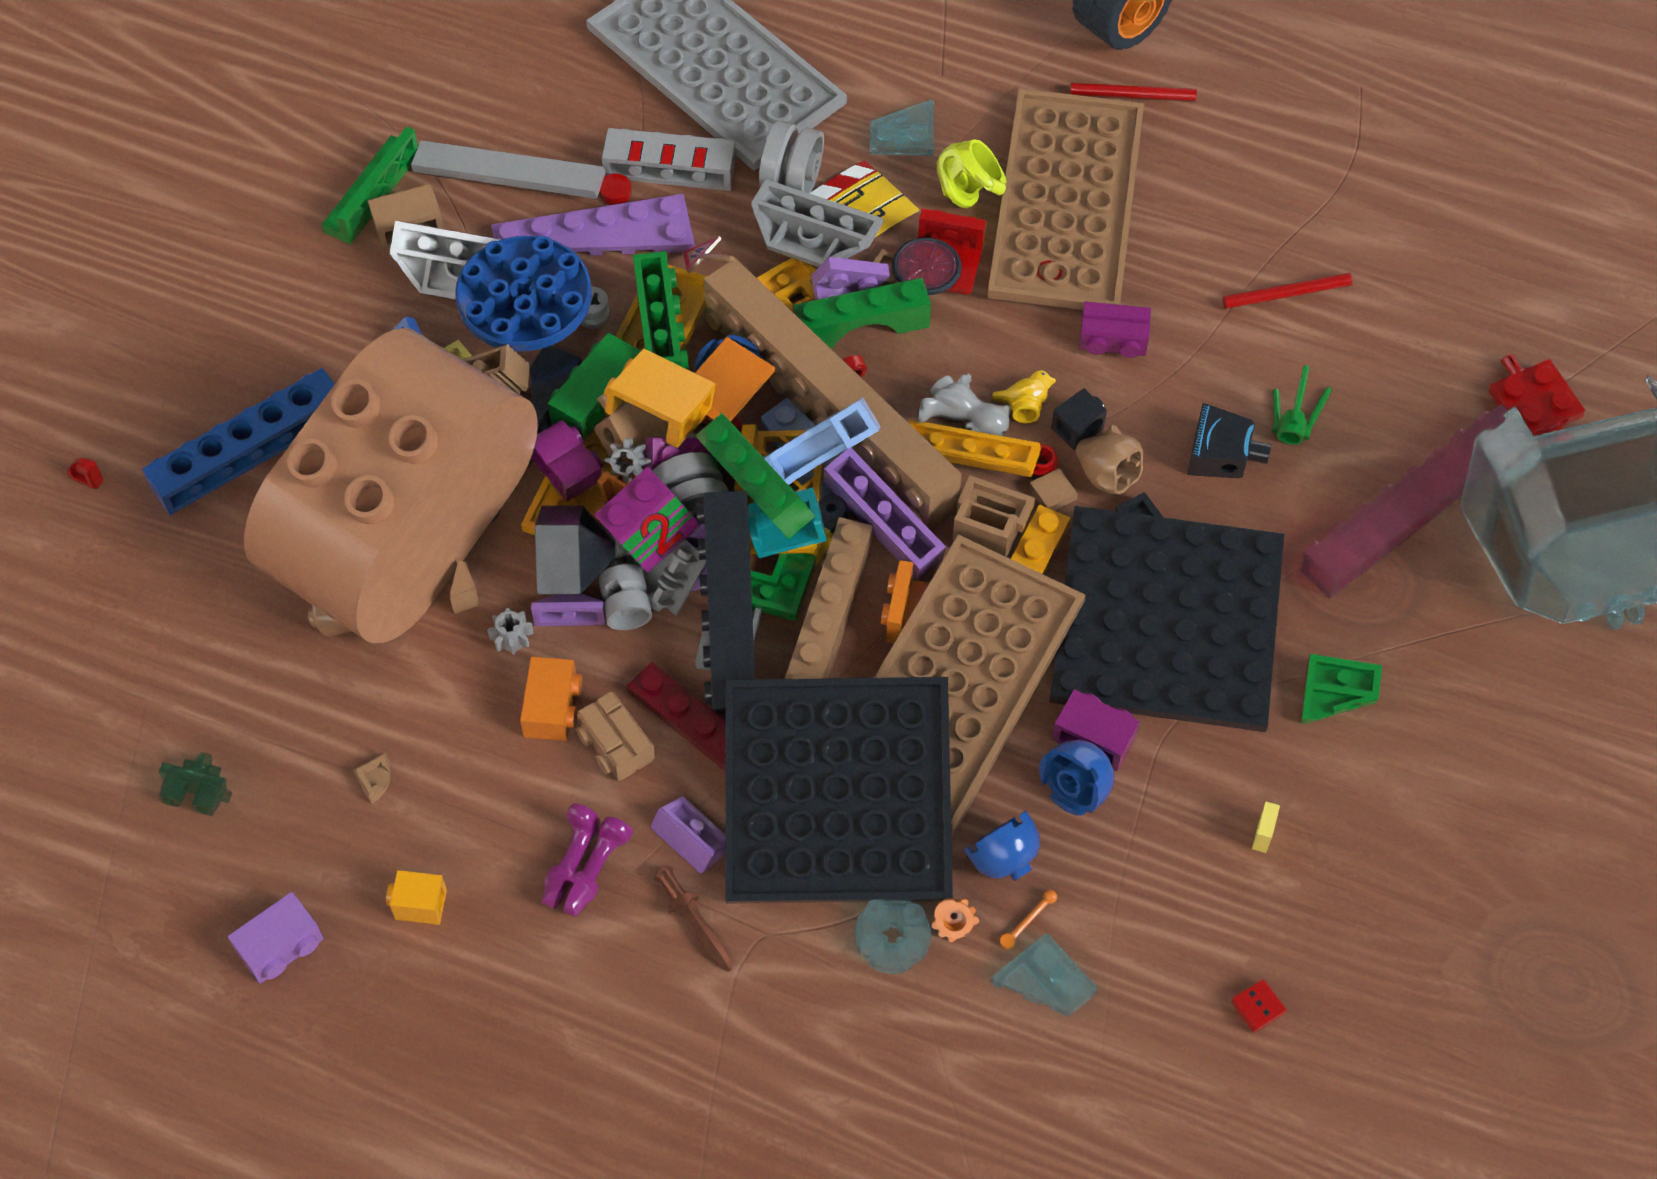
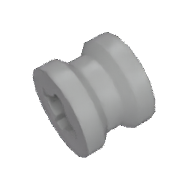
[581,287,610,329]

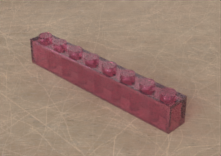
[1300,404,1531,599]

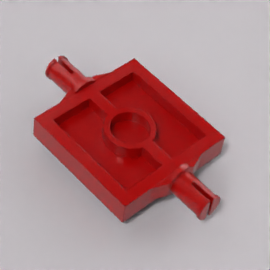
[1489,353,1586,451]

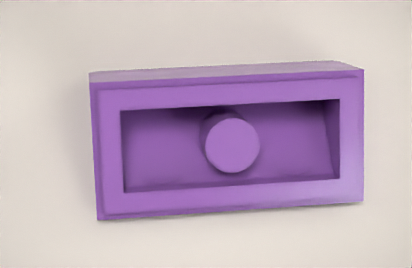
[651,796,726,874]

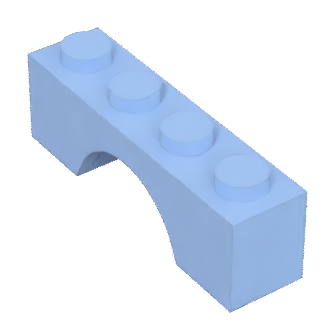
[763,397,881,485]

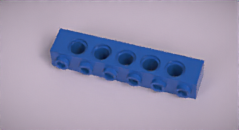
[142,368,335,516]

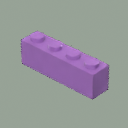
[823,448,946,581]

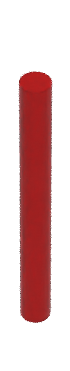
[1070,83,1197,102]
[1222,273,1353,309]

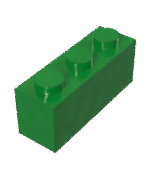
[548,333,641,441]

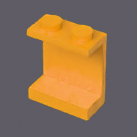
[604,348,716,448]

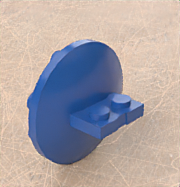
[455,235,592,351]

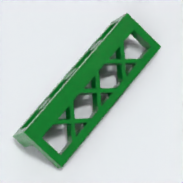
[321,126,418,245]

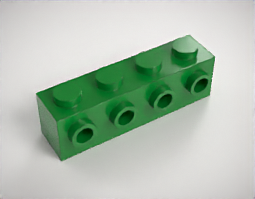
[633,251,689,370]

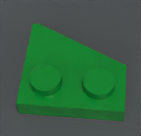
[1300,654,1383,724]

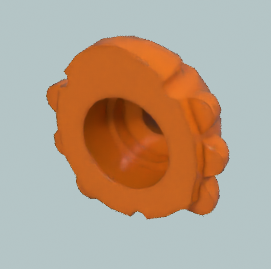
[931,898,979,942]

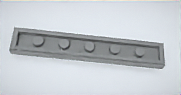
[411,140,605,199]

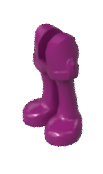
[542,803,633,917]

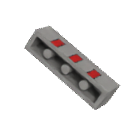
[602,128,736,191]

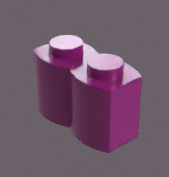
[531,420,603,502]

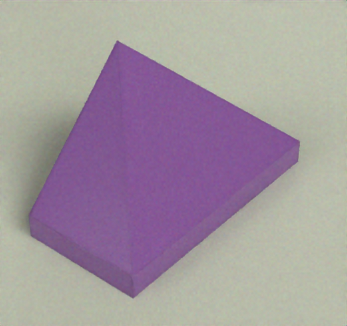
[531,593,606,626]

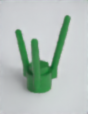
[1272,365,1332,445]

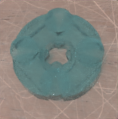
[855,900,931,974]

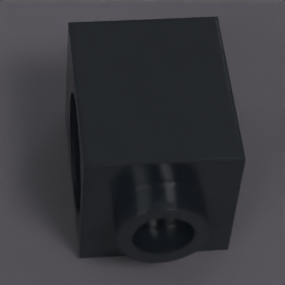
[1051,388,1107,450]

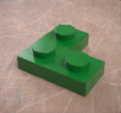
[750,553,816,621]

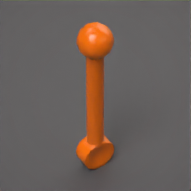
[1000,889,1057,950]

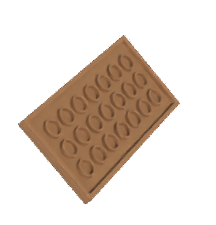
[987,88,1144,310]
[874,534,1086,837]

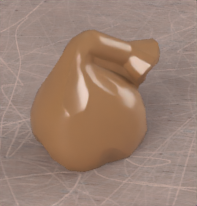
[1076,424,1143,495]

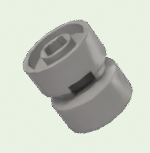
[599,564,652,630]

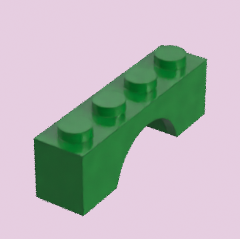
[793,278,931,348]
[696,413,815,540]

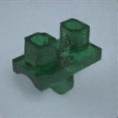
[158,752,232,816]

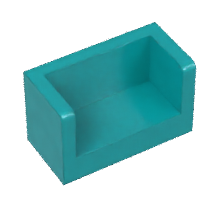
[748,488,827,558]

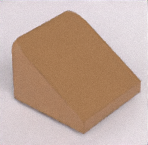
[450,560,479,614]

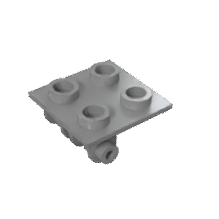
[643,539,706,616]

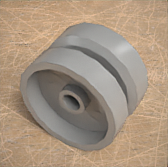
[759,120,824,194]
[652,452,729,521]

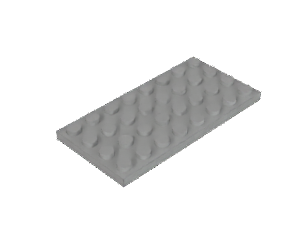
[586,0,847,171]

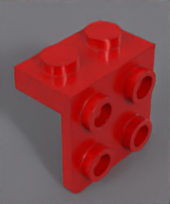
[908,208,986,295]

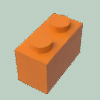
[520,657,582,741]

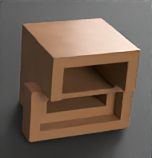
[952,475,1035,558]

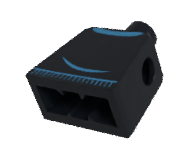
[1187,403,1271,479]

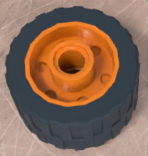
[1072,0,1172,50]

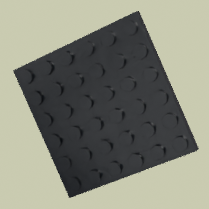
[1050,506,1284,732]
[725,677,953,904]

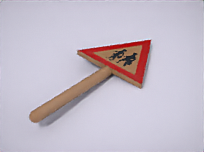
[683,236,735,274]

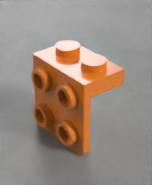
[881,560,929,643]

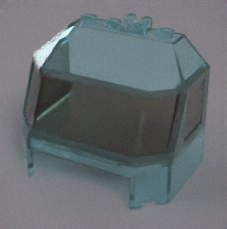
[1460,375,1657,630]

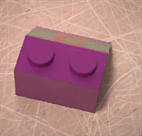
[595,466,701,573]

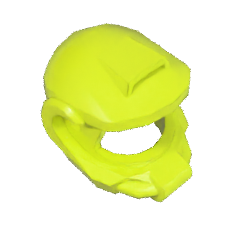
[936,139,1007,209]

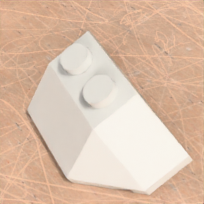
[390,221,499,299]

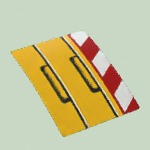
[810,160,919,237]

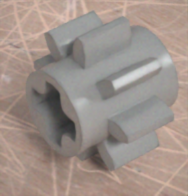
[604,438,651,483]
[487,608,534,655]

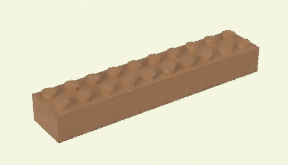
[704,258,962,531]

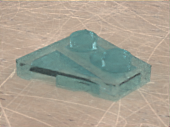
[870,100,934,156]
[991,933,1098,1017]

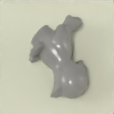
[916,373,1011,436]

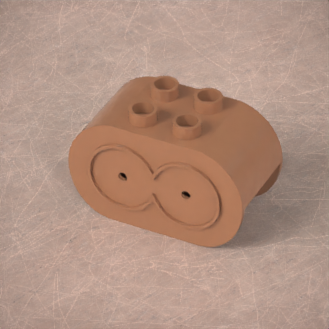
[244,328,538,643]

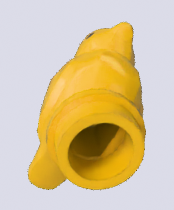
[992,370,1056,424]

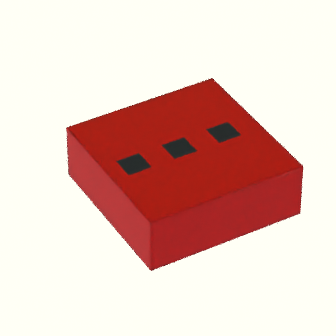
[1231,979,1287,1033]

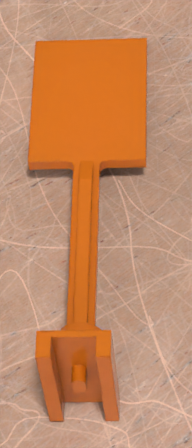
[597,337,775,505]

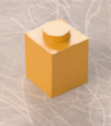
[386,870,447,925]

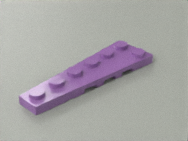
[491,194,695,255]

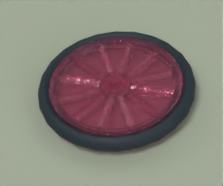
[892,238,962,295]

